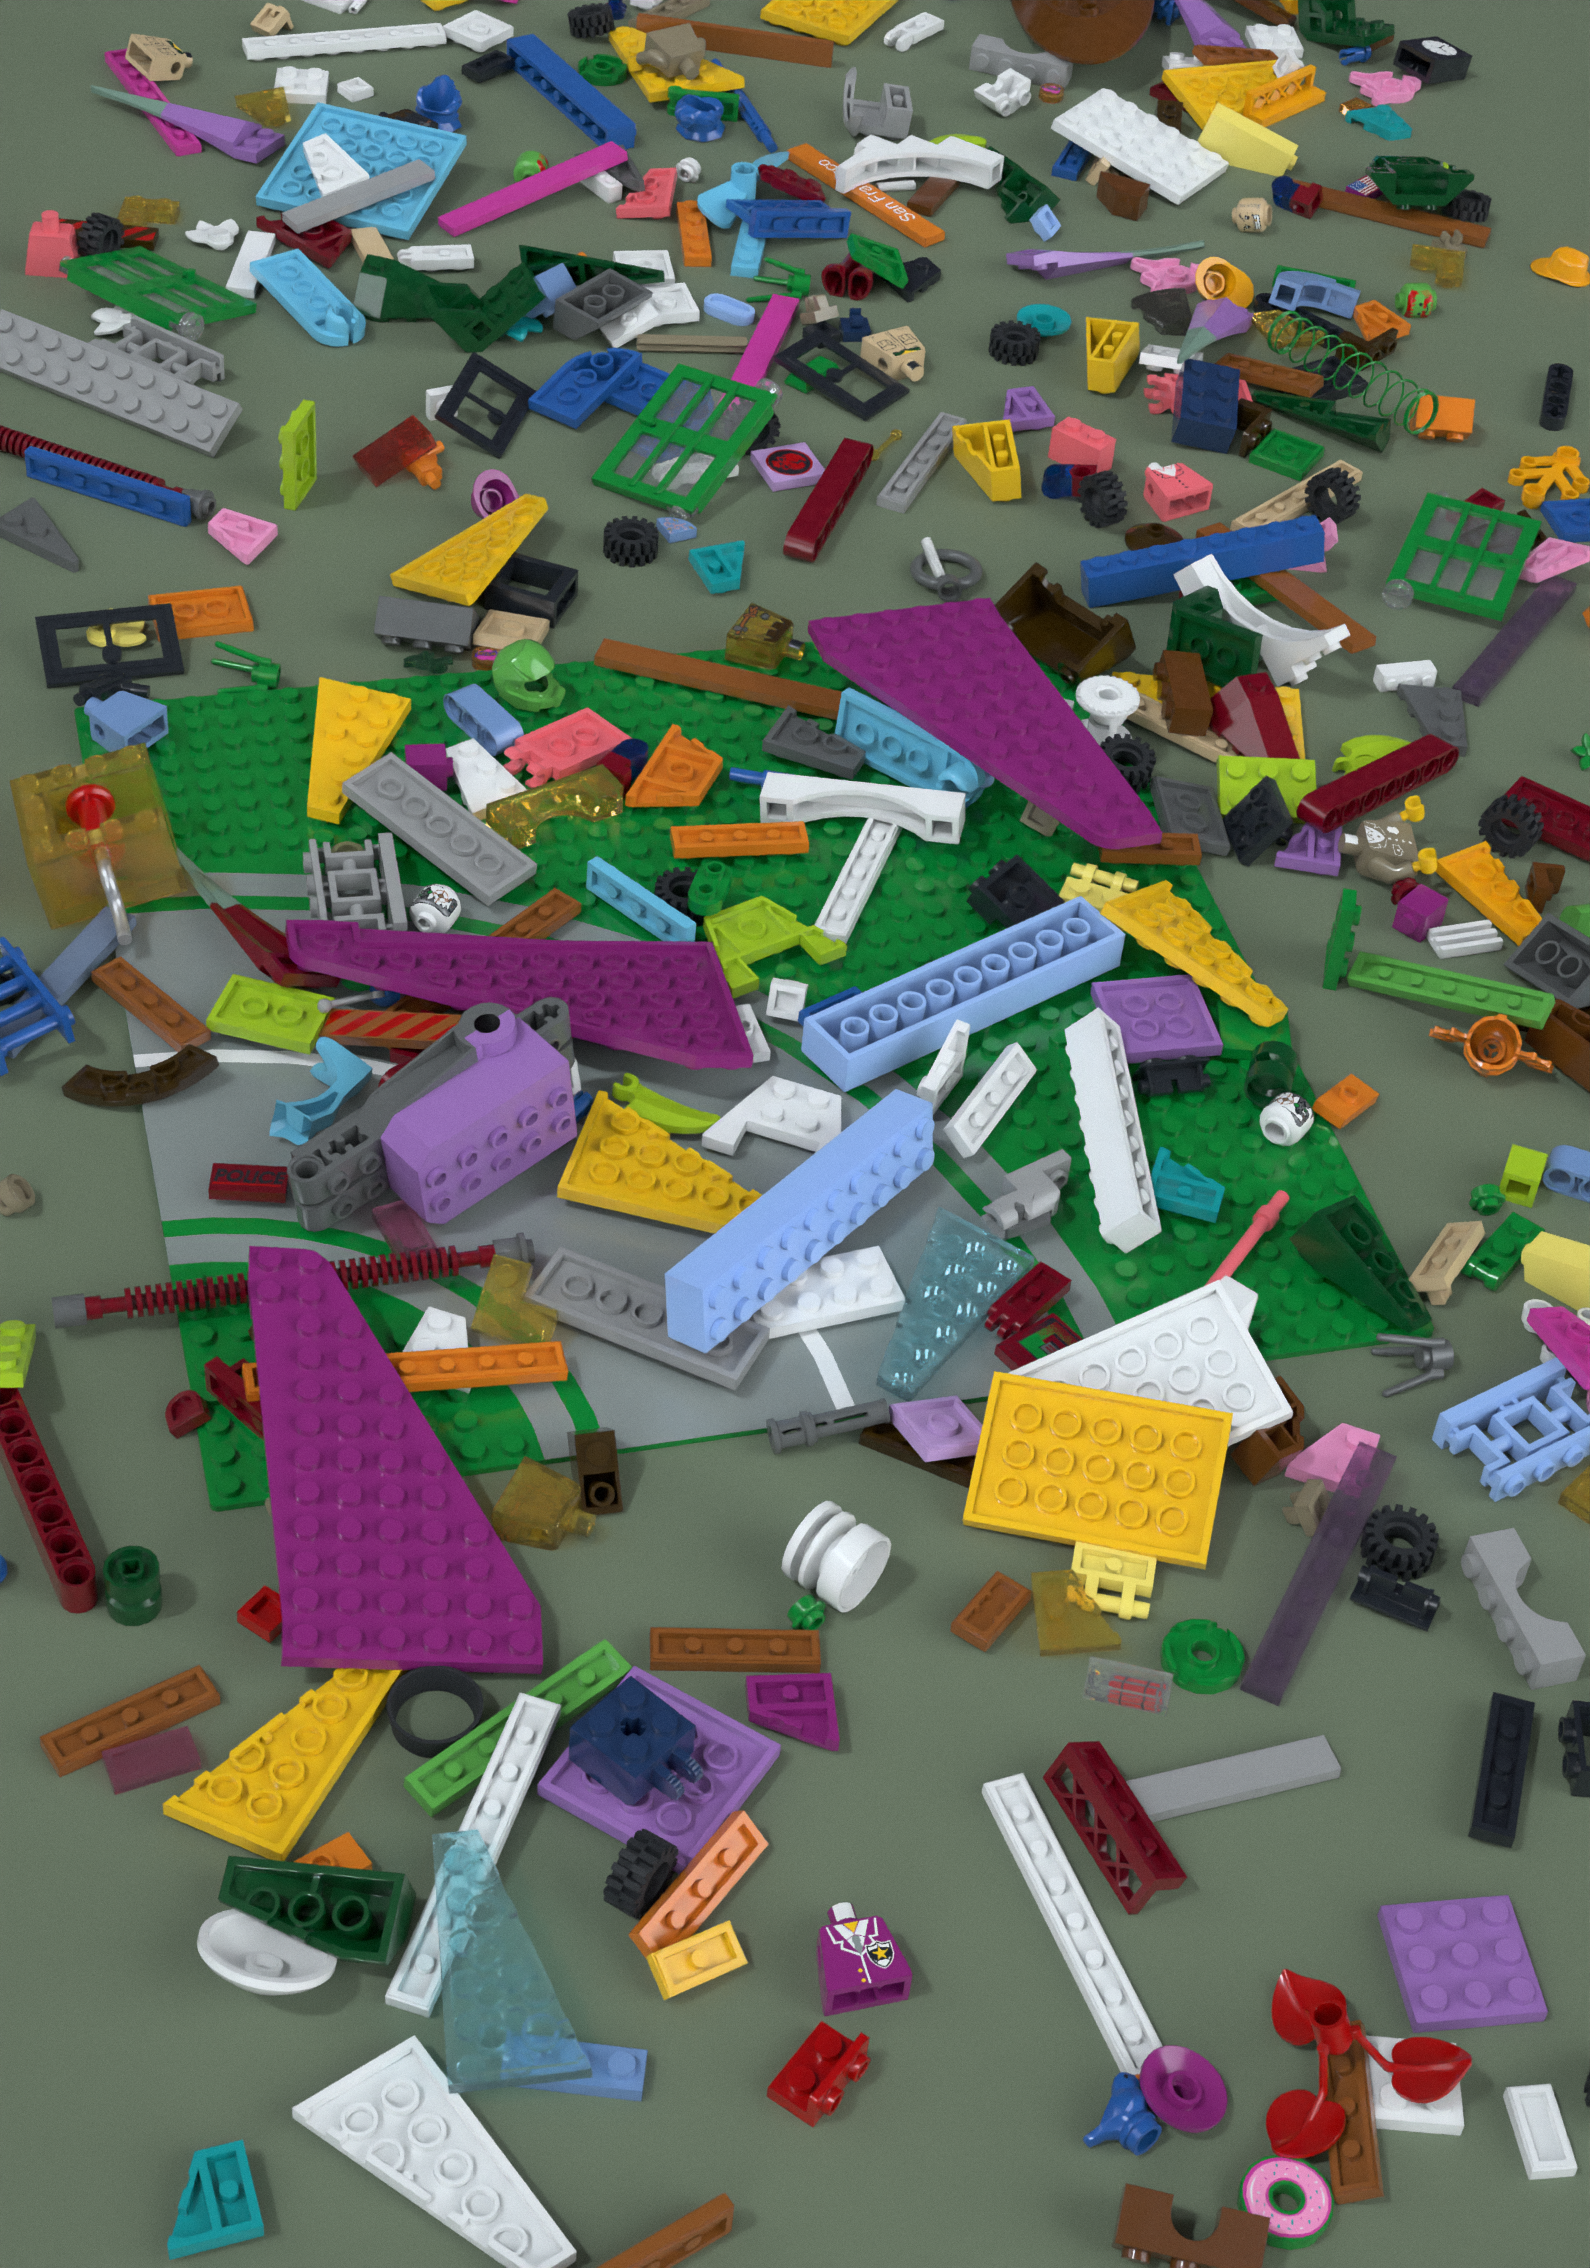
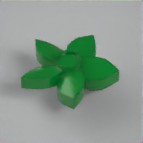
[1570,733,1590,770]

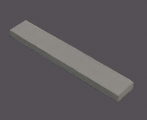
[282,159,435,234]
[876,412,967,514]
[1085,1735,1342,1822]

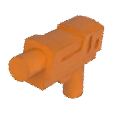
[399,441,445,490]

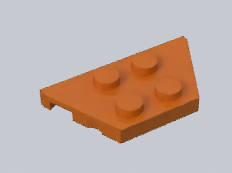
[625,724,723,807]

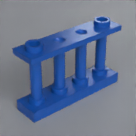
[0,936,75,1076]

